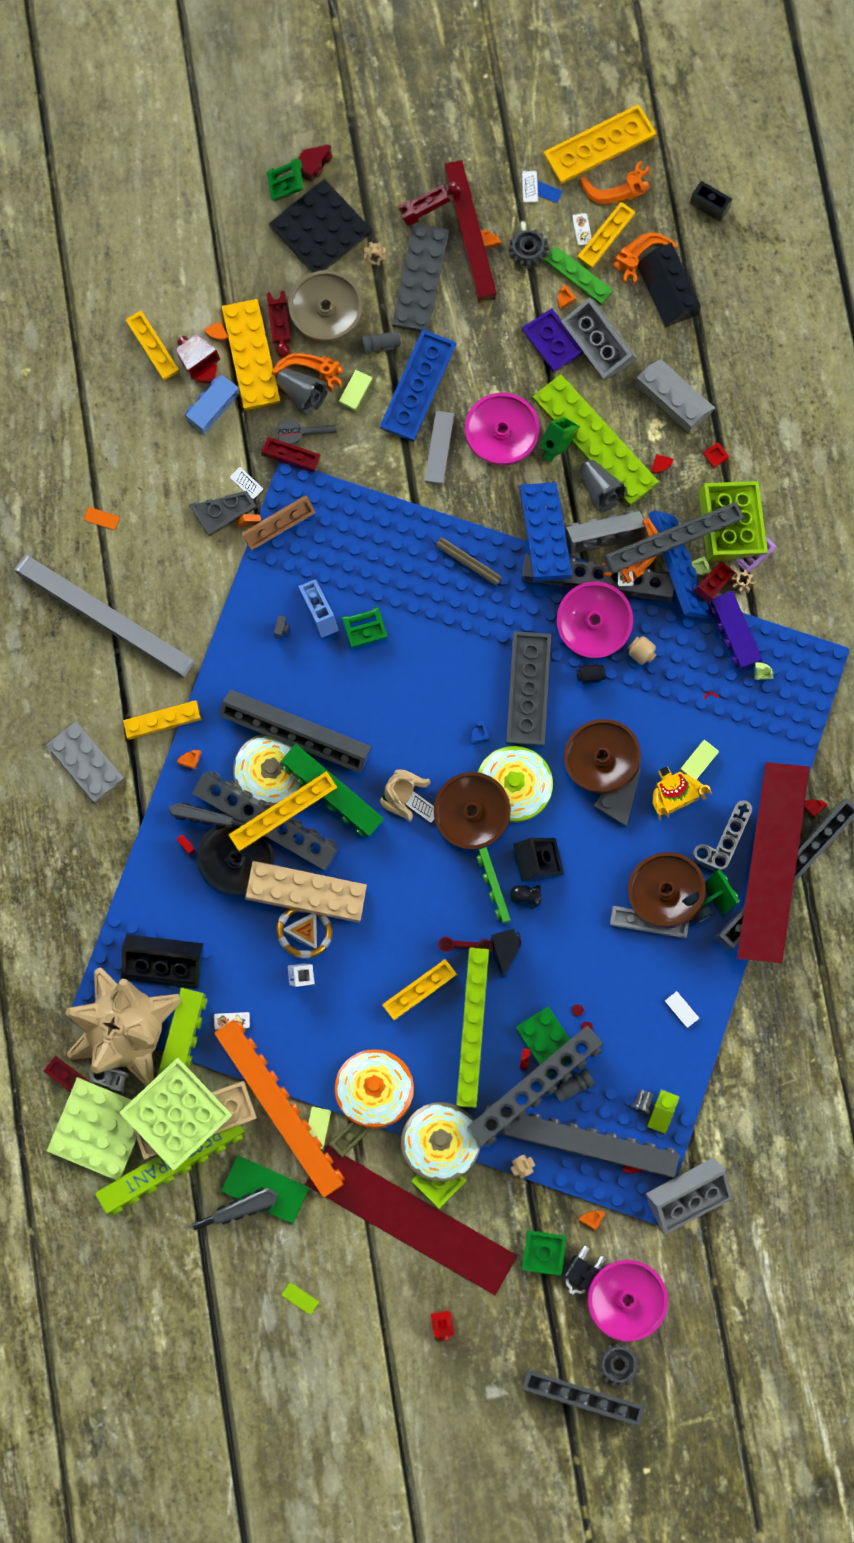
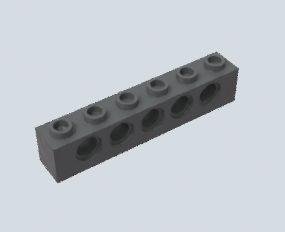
[522,1370,645,1426]

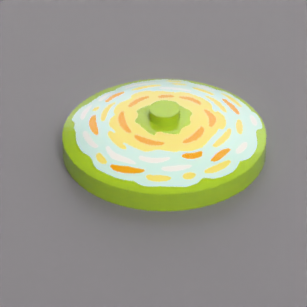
[478,746,553,823]

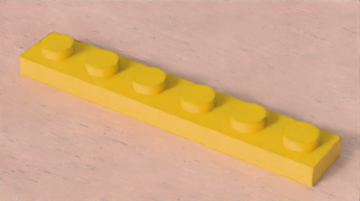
[229,771,337,851]

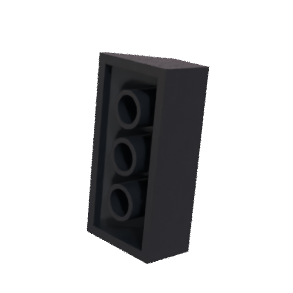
[637,242,701,328]
[121,934,204,988]

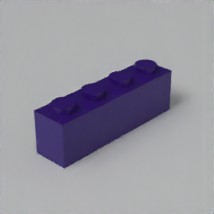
[709,591,762,672]

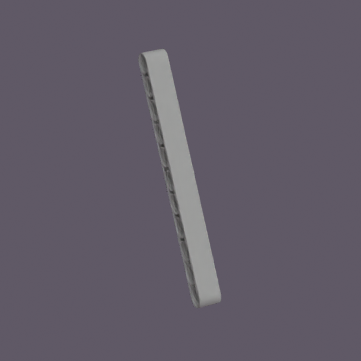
[14,555,195,678]

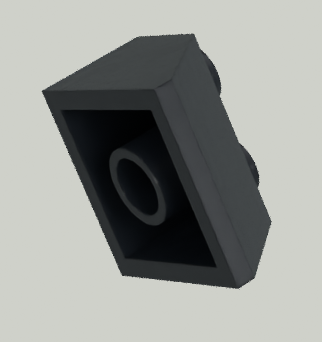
[513,838,564,882]
[490,928,522,978]

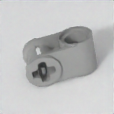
[90,1069,130,1093]

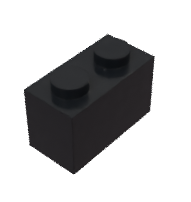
[690,180,732,222]

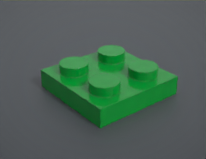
[522,1230,567,1276]

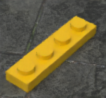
[577,202,636,269]
[125,311,180,381]
[123,700,202,740]
[382,959,457,1021]

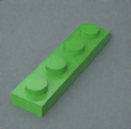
[544,246,613,306]
[476,847,511,926]

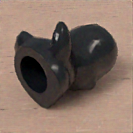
[510,885,541,909]

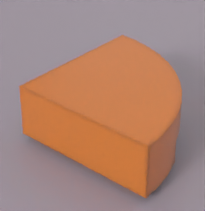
[480,230,501,249]
[558,284,576,310]
[204,321,229,341]
[236,514,261,527]
[177,750,202,770]
[578,1211,606,1231]

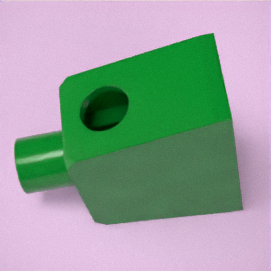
[540,417,580,462]

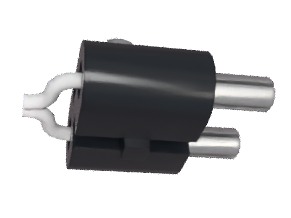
[562,1246,606,1295]

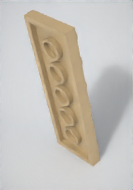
[245,861,367,923]
[133,1081,257,1159]

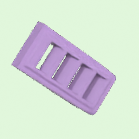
[735,535,777,573]

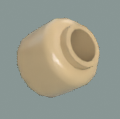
[628,636,656,664]

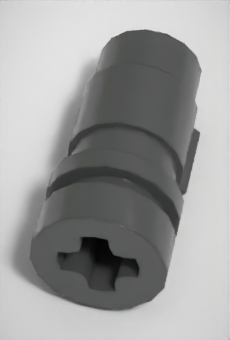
[361,332,401,354]
[554,1068,596,1103]

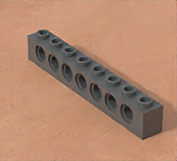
[521,554,674,603]
[192,771,340,870]
[467,1025,603,1148]

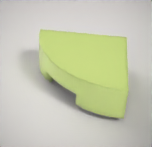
[692,556,712,576]
[754,662,774,680]

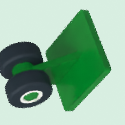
[682,869,740,924]

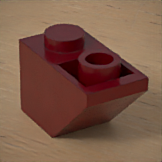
[298,144,333,182]

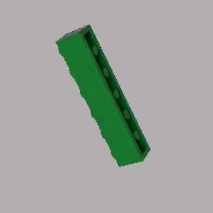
[280,744,384,838]

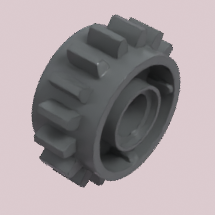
[509,228,549,269]
[597,1343,641,1387]

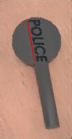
[276,419,336,445]

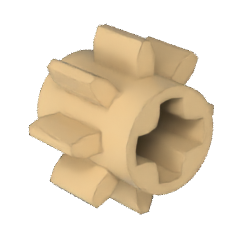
[364,242,386,266]
[731,570,755,594]
[510,1154,535,1179]

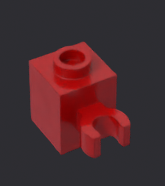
[430,1310,454,1342]

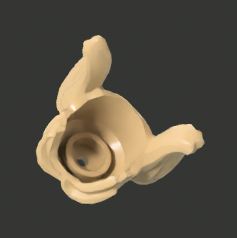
[380,770,431,822]

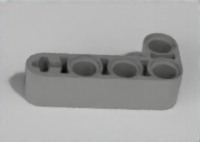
[692,800,752,872]

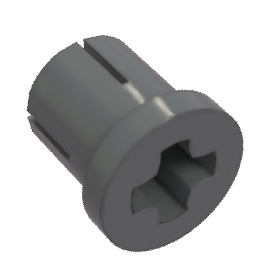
[630,1090,653,1115]

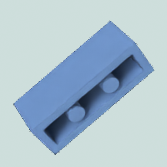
[185,374,240,435]

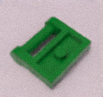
[267,158,304,201]
[342,606,388,649]

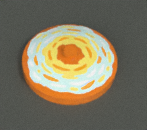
[335,1050,414,1129]

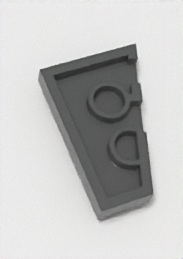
[189,491,257,537]
[594,767,641,827]

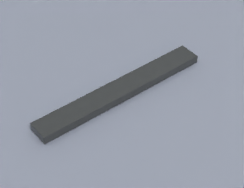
[603,502,744,574]

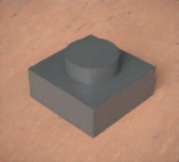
[274,616,289,640]

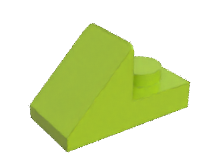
[647,1090,680,1134]

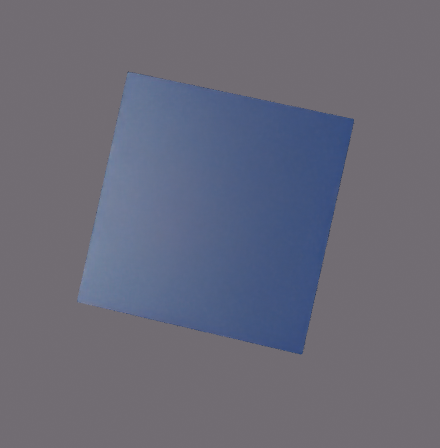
[69,462,849,1226]

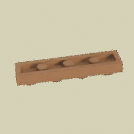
[241,495,316,551]

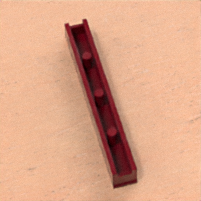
[444,160,497,303]

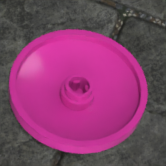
[465,393,540,466]
[557,582,633,658]
[587,1260,668,1341]

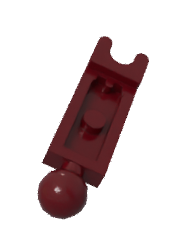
[398,181,462,226]
[267,290,291,357]

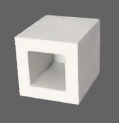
[288,963,314,987]

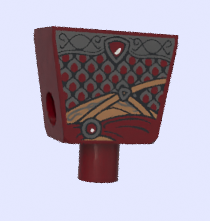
[176,335,221,380]

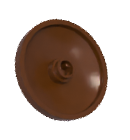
[564,719,641,794]
[434,772,511,850]
[628,852,706,928]

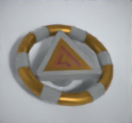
[276,909,333,958]

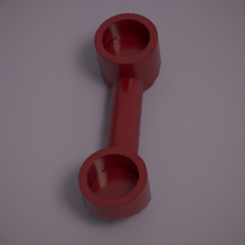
[438,936,493,954]

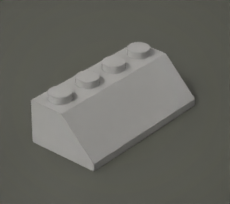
[561,298,638,379]
[635,359,715,434]
[565,511,646,554]
[646,1158,733,1235]

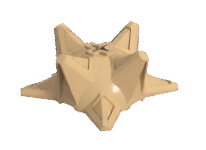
[65,967,182,1087]

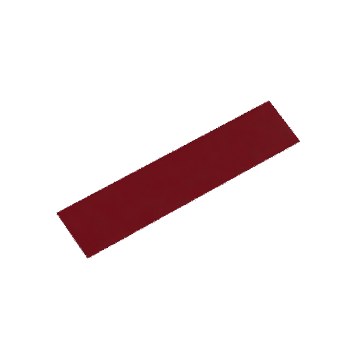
[737,762,810,964]
[305,1145,518,1295]

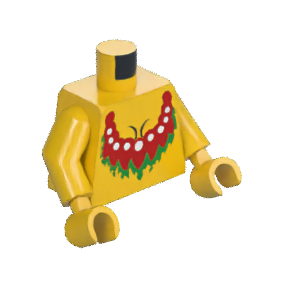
[652,766,712,820]

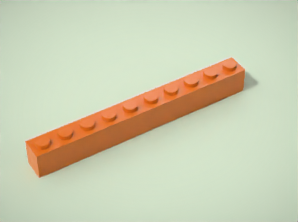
[214,1019,345,1198]

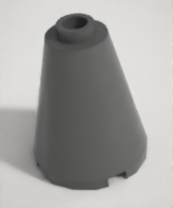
[276,368,328,414]
[580,460,627,512]

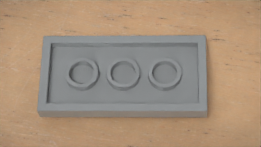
[47,721,125,803]

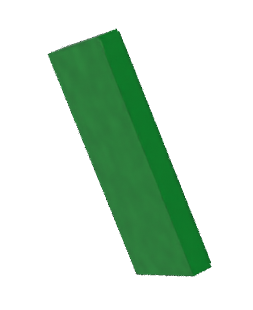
[221,1155,310,1224]

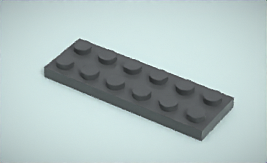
[392,223,450,332]
[506,631,551,746]

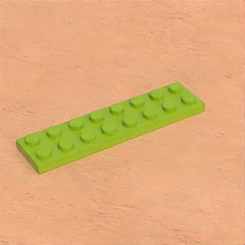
[532,374,659,506]

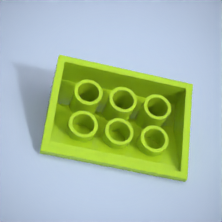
[698,481,768,562]

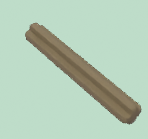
[436,537,502,585]

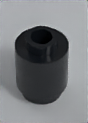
[577,664,605,685]

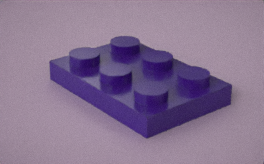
[522,308,584,373]

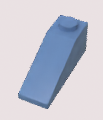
[298,579,339,638]

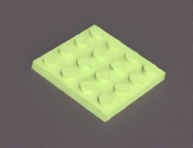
[119,1057,233,1171]
[47,1077,137,1180]

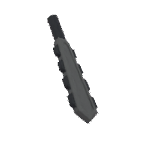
[169,803,247,828]
[192,1187,278,1230]

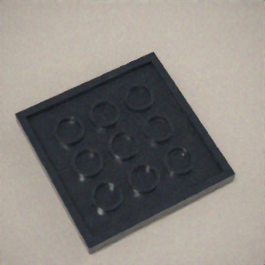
[269,178,372,273]

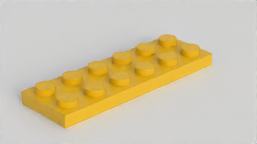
[543,104,657,184]
[222,299,281,411]

